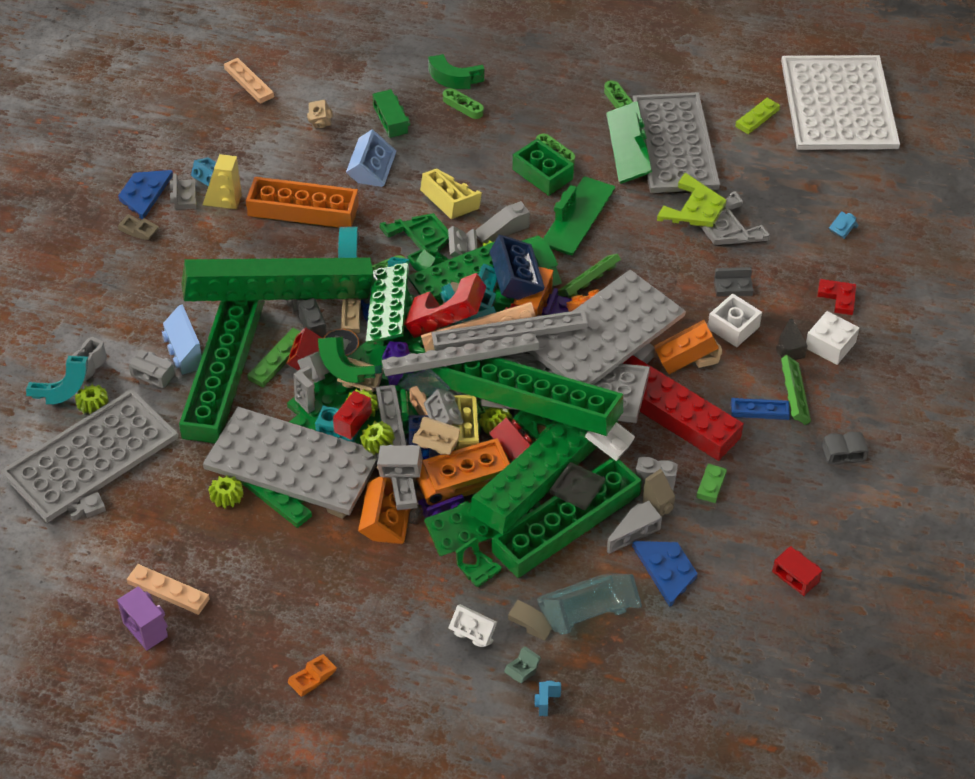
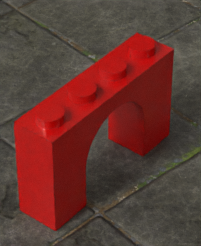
[404,273,486,338]

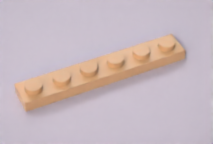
[421,302,536,352]

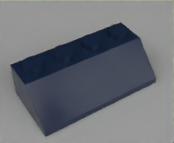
[490,234,545,300]

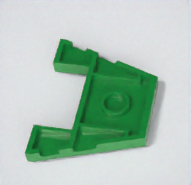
[380,213,449,267]

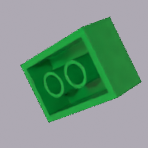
[512,138,574,196]

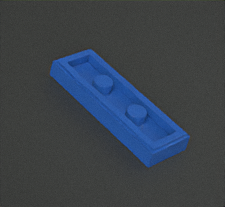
[731,398,790,420]

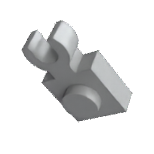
[67,492,106,521]

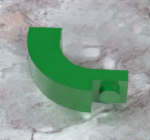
[428,54,485,89]
[522,236,562,287]
[318,337,382,383]

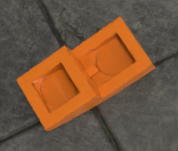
[288,654,337,697]

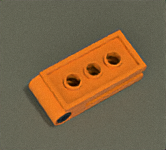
[416,438,510,506]

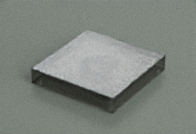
[550,462,605,510]

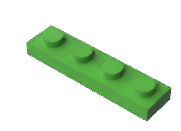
[558,254,621,298]
[247,328,301,388]
[781,355,811,425]

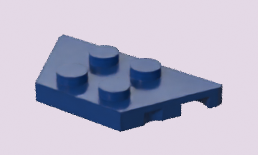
[118,170,173,219]
[632,541,697,607]

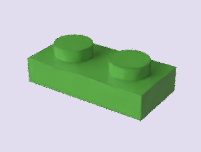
[696,464,727,503]

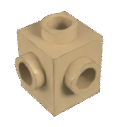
[307,99,333,129]

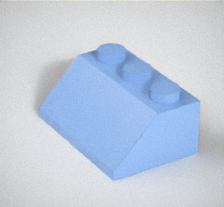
[346,129,396,187]
[162,304,202,375]

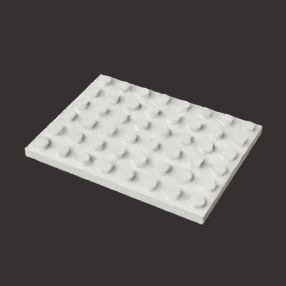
[781,55,900,150]

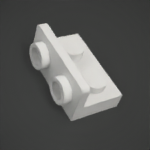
[585,422,635,461]
[449,604,497,647]

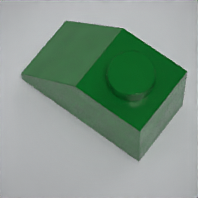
[413,249,449,272]

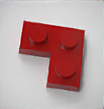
[817,279,856,315]

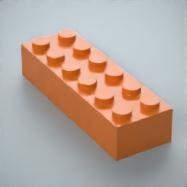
[246,177,359,228]

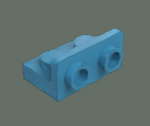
[191,157,216,186]

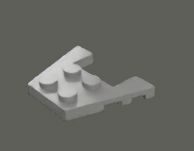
[700,191,770,245]

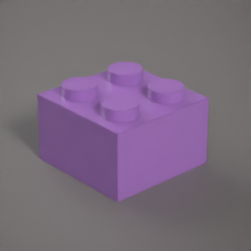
[117,586,168,651]

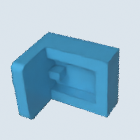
[829,211,859,239]
[535,681,561,716]

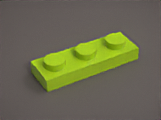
[735,98,780,134]

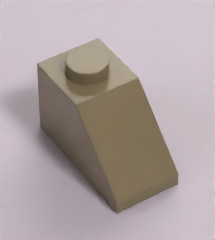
[642,469,675,516]

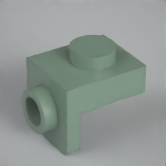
[504,647,541,683]

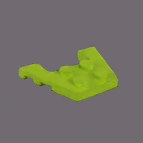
[657,173,727,227]

